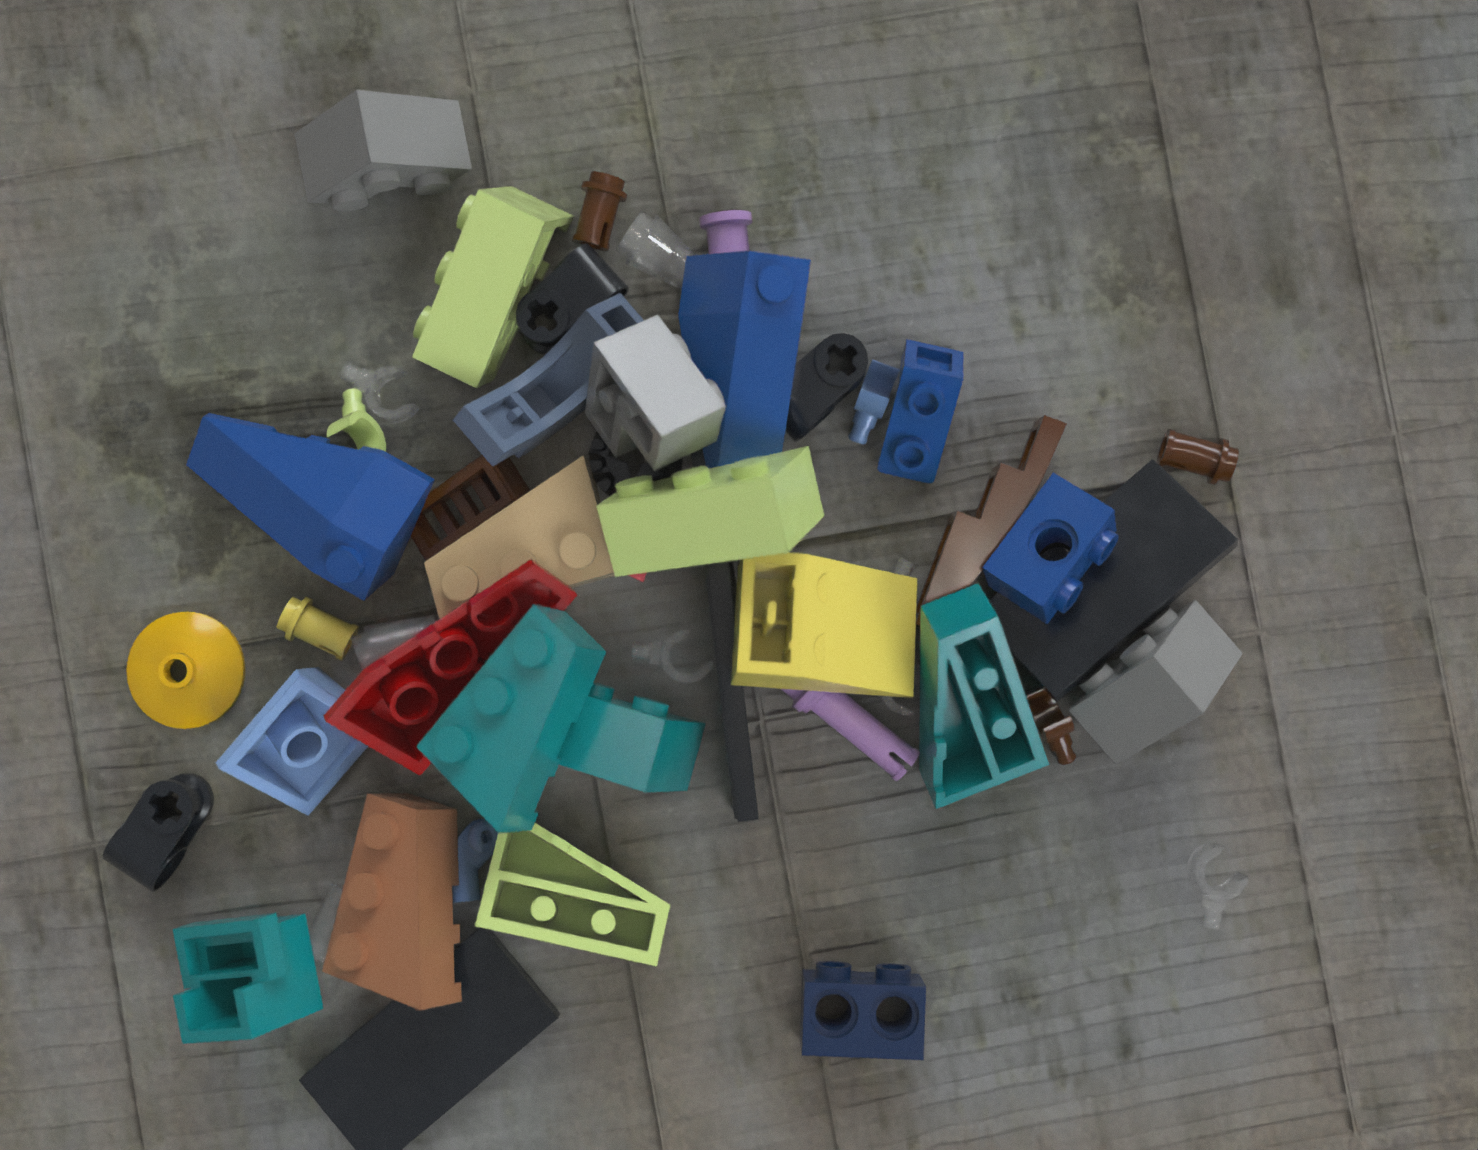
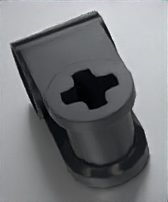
[516,243,629,354]
[785,333,868,442]
[102,773,214,892]

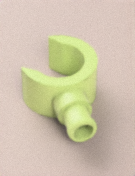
[327,389,386,452]

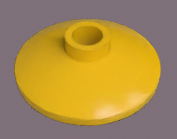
[126,612,245,729]

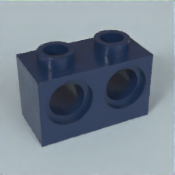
[800,961,926,1060]

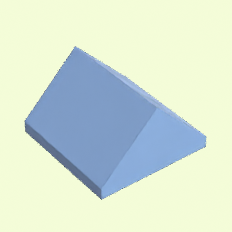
[216,667,368,816]

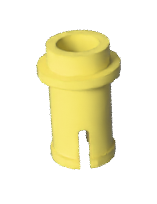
[277,597,359,660]

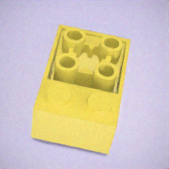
[731,552,917,698]

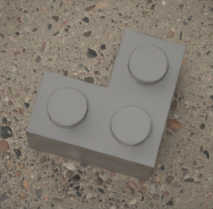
[294,90,472,212]
[585,315,726,471]
[1068,599,1243,765]

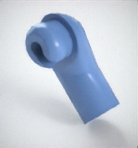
[452,819,498,903]

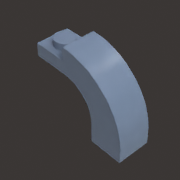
[453,293,644,467]

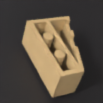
[424,455,615,619]

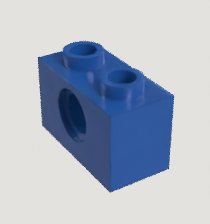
[982,472,1119,624]

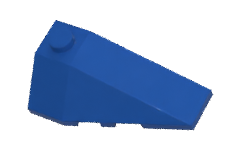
[678,251,811,469]
[186,413,435,601]

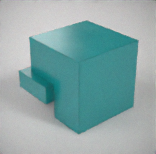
[172,913,324,1044]

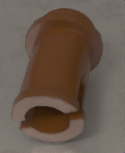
[572,171,627,251]
[1157,428,1239,485]

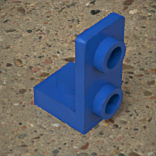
[877,339,964,483]

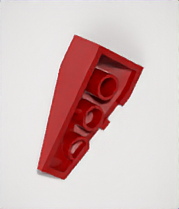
[323,559,578,776]

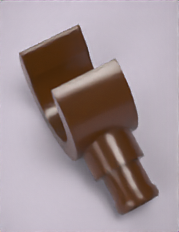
[1025,687,1076,765]

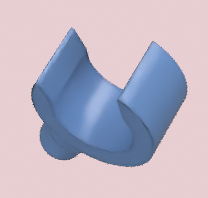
[848,359,900,444]

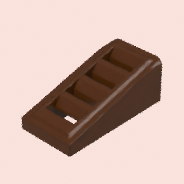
[411,455,530,561]

